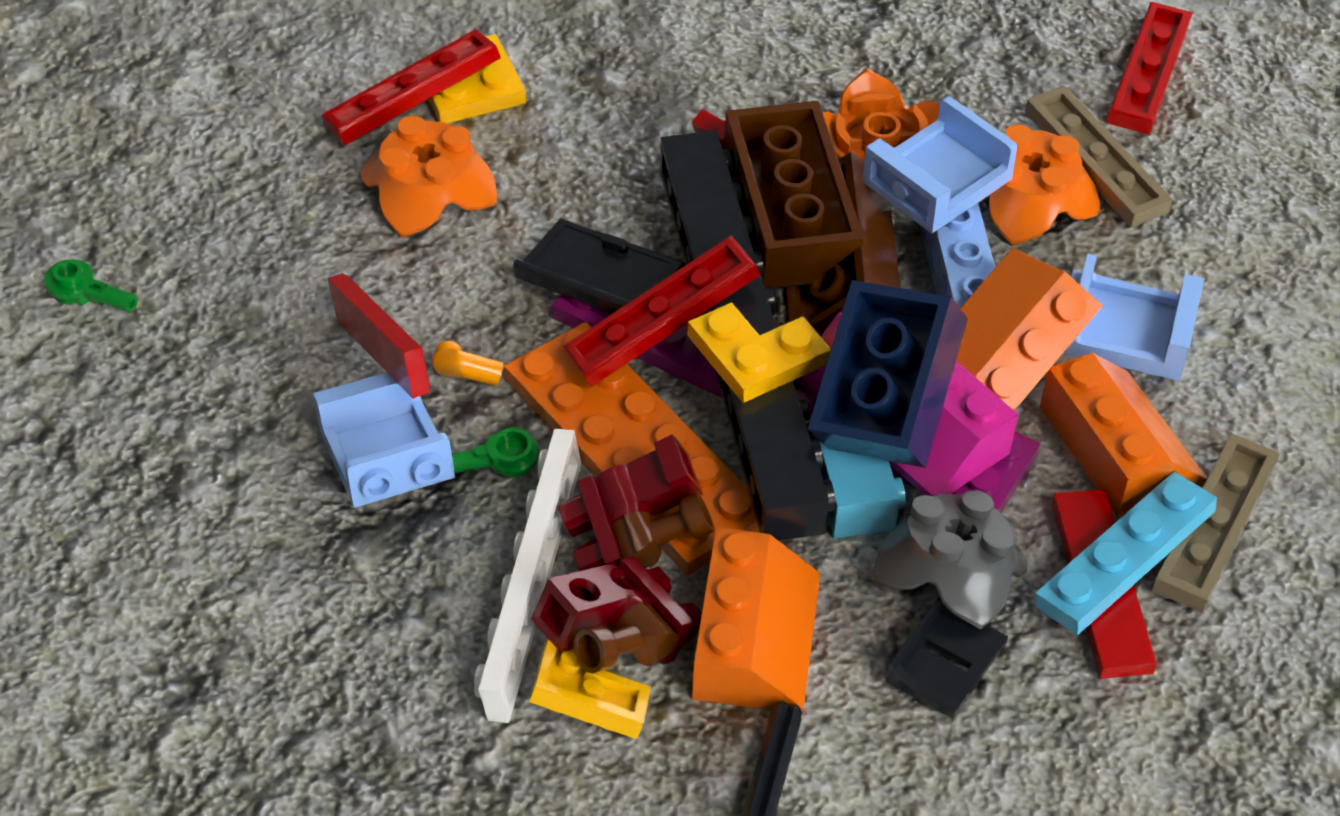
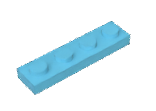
[1035,471,1217,635]

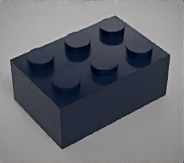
[808,280,968,468]

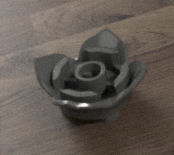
[873,490,1028,629]

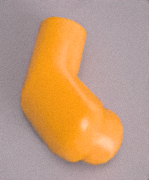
[431,341,503,386]

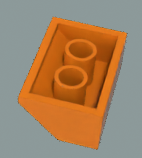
[956,248,1103,410]
[1040,353,1208,518]
[692,527,820,715]

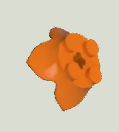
[823,68,940,161]
[360,116,497,238]
[988,124,1100,246]

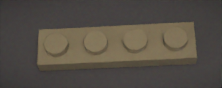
[1025,85,1173,228]
[1152,433,1280,613]

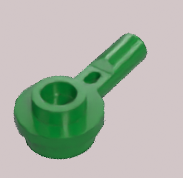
[44,259,138,313]
[451,427,540,477]

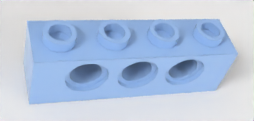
[920,203,995,308]

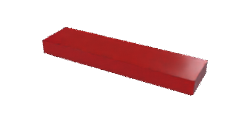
[1106,2,1193,135]
[321,30,501,146]
[563,235,761,387]
[327,273,430,399]
[1051,489,1157,679]

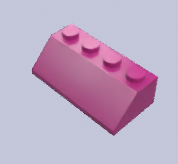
[798,312,1018,496]

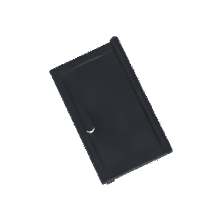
[513,218,685,314]

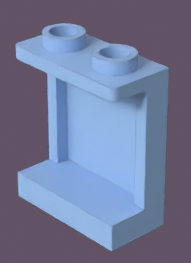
[862,96,1017,234]
[1063,254,1205,381]
[313,372,455,508]

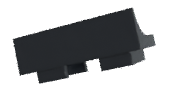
[885,596,1008,719]

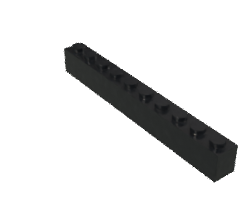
[660,130,835,541]

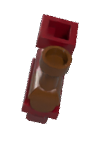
[558,434,715,571]
[531,556,702,674]

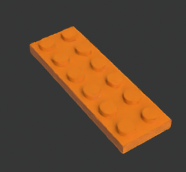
[504,322,759,576]

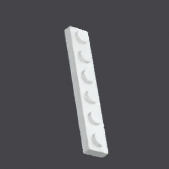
[474,429,581,723]

